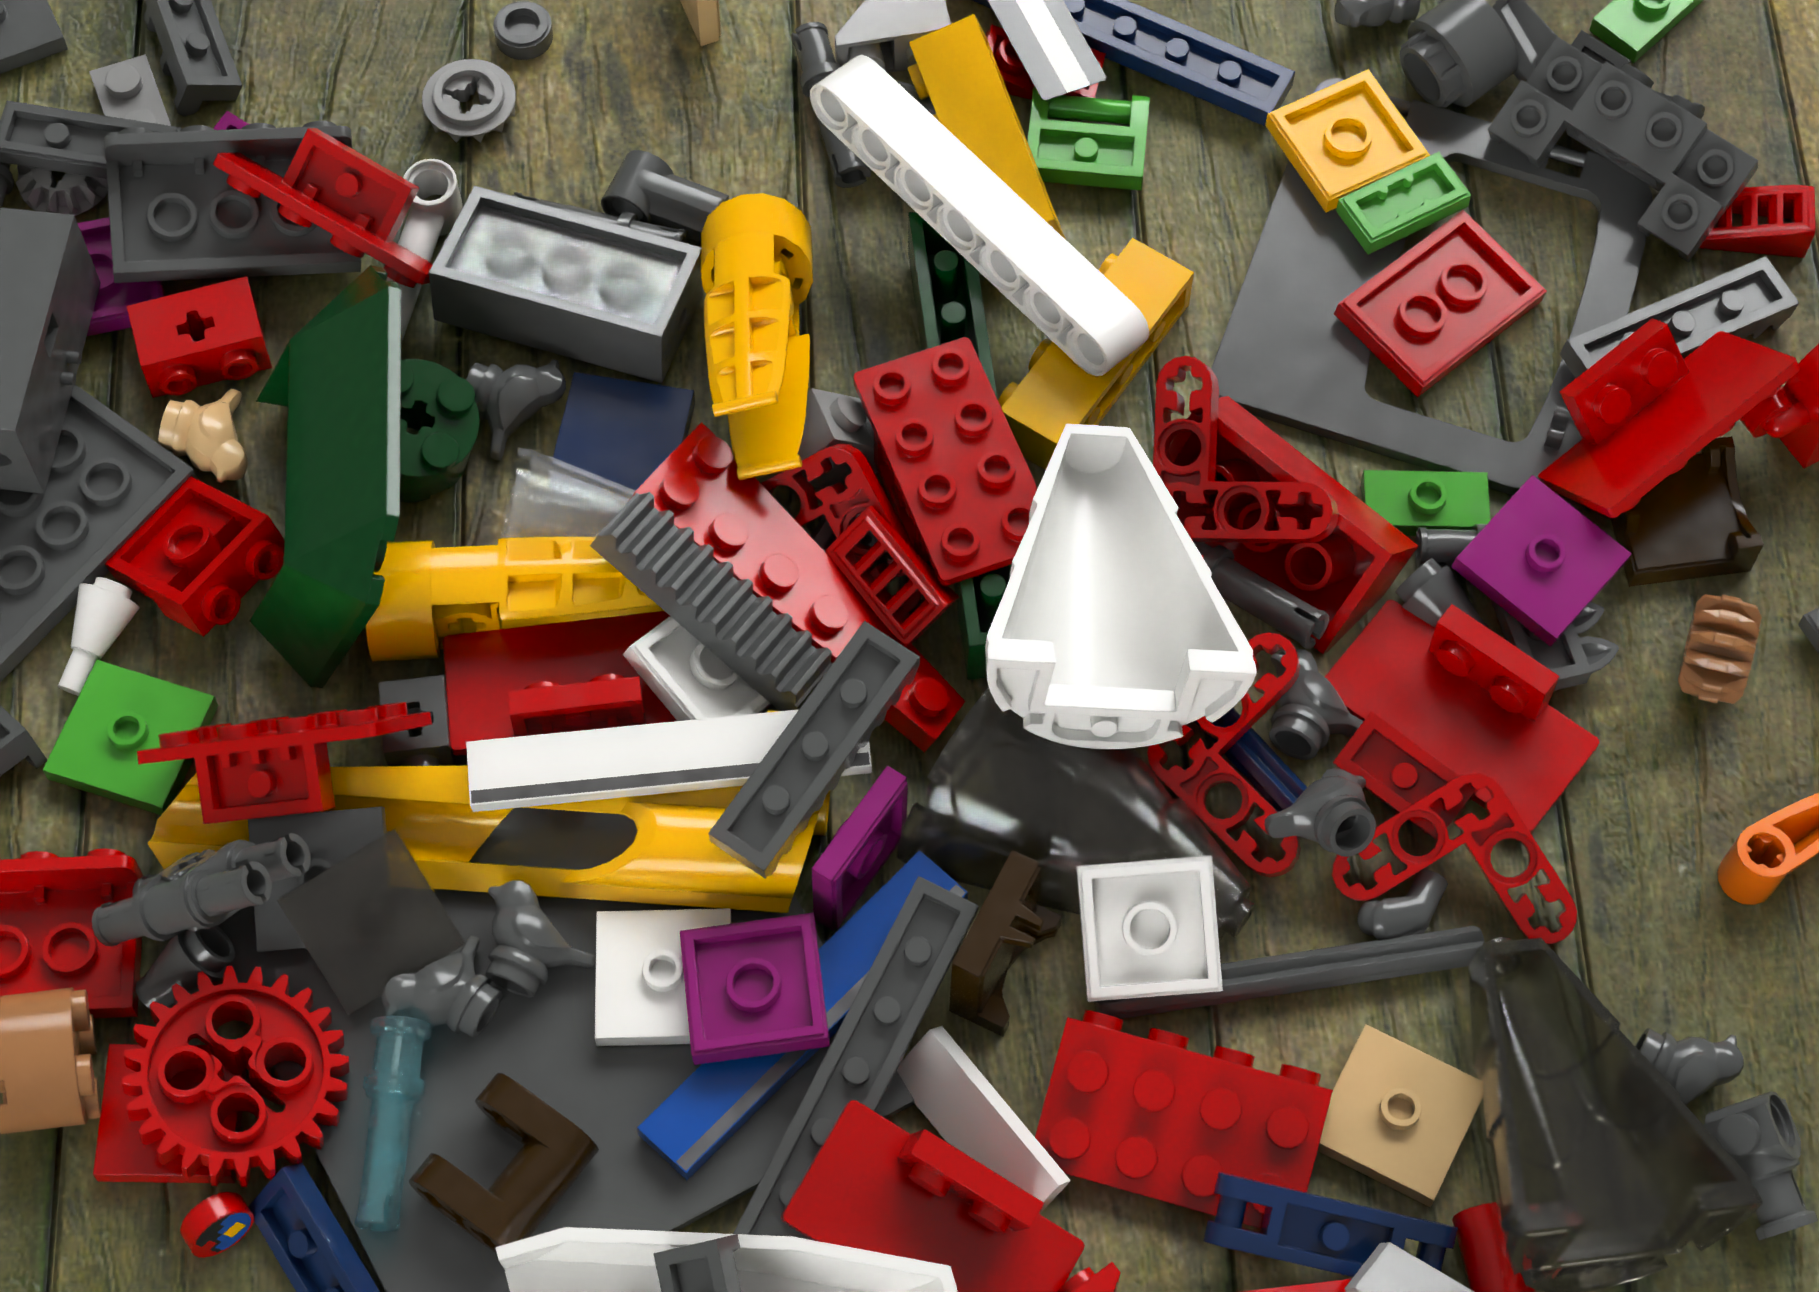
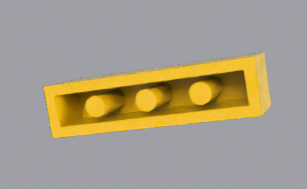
[907,14,1066,240]
[998,237,1194,470]

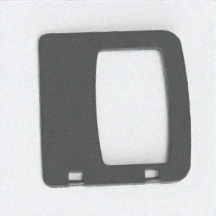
[1211,78,1653,495]

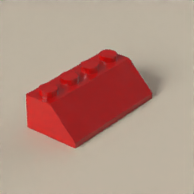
[1169,396,1419,654]

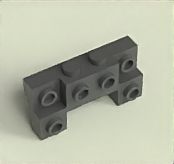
[1488,37,1758,263]

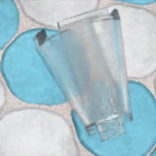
[500,447,636,538]

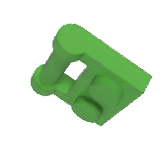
[1027,87,1150,190]

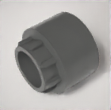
[1400,0,1519,108]

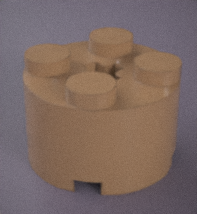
[0,987,101,1135]

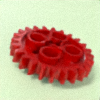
[121,966,350,1187]

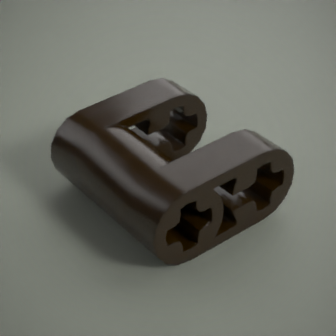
[409,1073,599,1254]

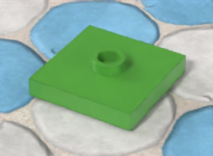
[43,660,219,815]

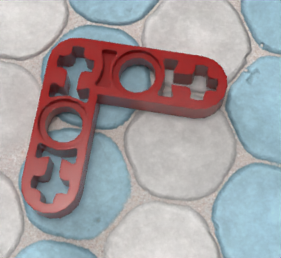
[1153,356,1339,543]
[761,443,925,613]
[1147,632,1301,878]
[1331,772,1577,944]

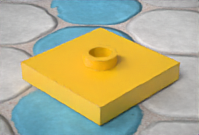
[1265,69,1430,213]

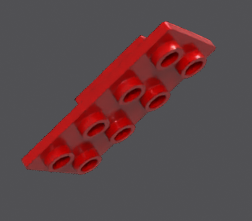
[1538,318,1800,518]
[853,337,1038,586]
[1325,600,1599,834]
[443,611,677,756]
[136,702,432,824]
[781,1100,1085,1292]

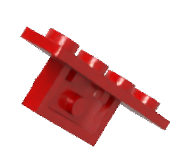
[213,128,433,288]

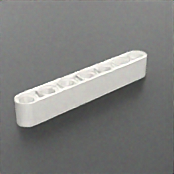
[810,55,1149,376]

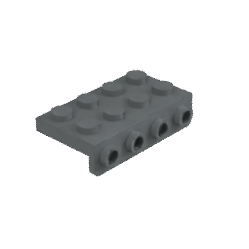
[104,121,361,283]

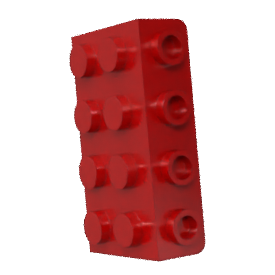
[0,849,143,1018]
[1035,1010,1333,1229]

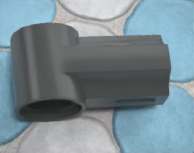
[601,150,729,243]

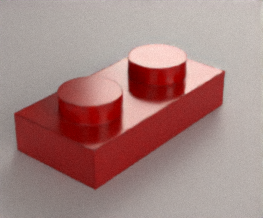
[1332,711,1478,840]

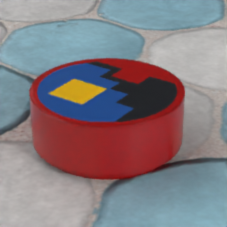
[180,1192,254,1258]

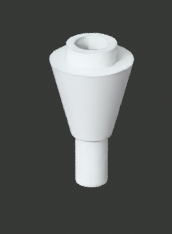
[58,577,140,696]

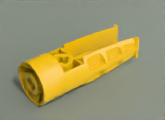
[701,193,813,480]
[366,536,664,661]

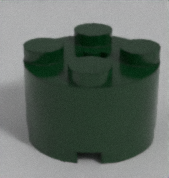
[400,359,479,503]

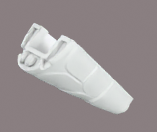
[985,424,1257,749]

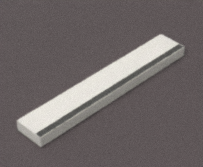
[466,709,872,812]

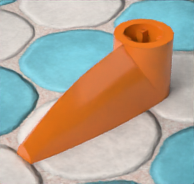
[1717,793,1819,905]

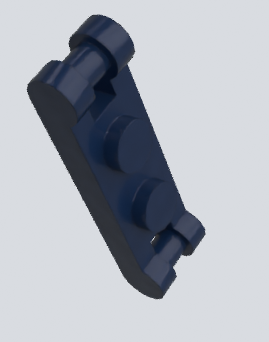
[1203,1172,1458,1277]

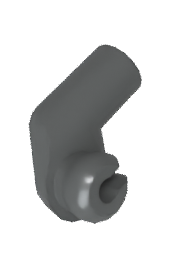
[1357,869,1448,940]

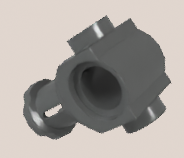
[1702,1091,1818,1240]

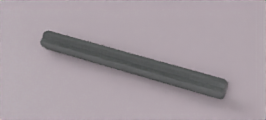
[1094,926,1486,1019]

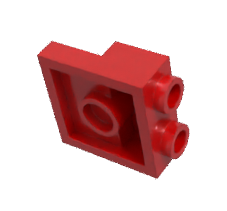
[105,476,285,637]

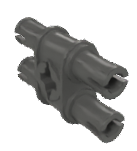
[92,833,311,947]

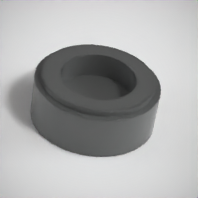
[493,1,553,60]

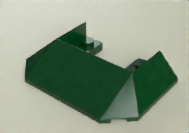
[249,265,401,688]

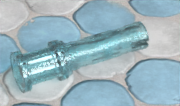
[354,1016,433,1232]

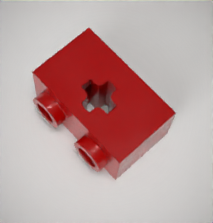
[126,276,272,398]

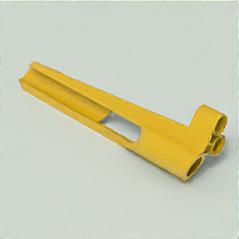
[148,710,830,913]

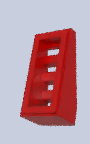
[1699,185,1816,258]
[825,506,959,647]

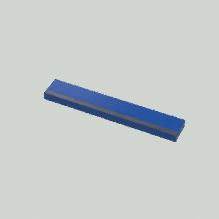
[637,850,968,1180]

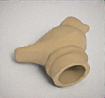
[158,388,248,483]

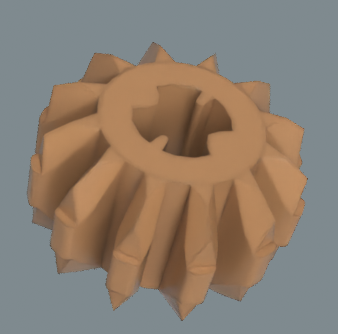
[1678,594,1762,704]

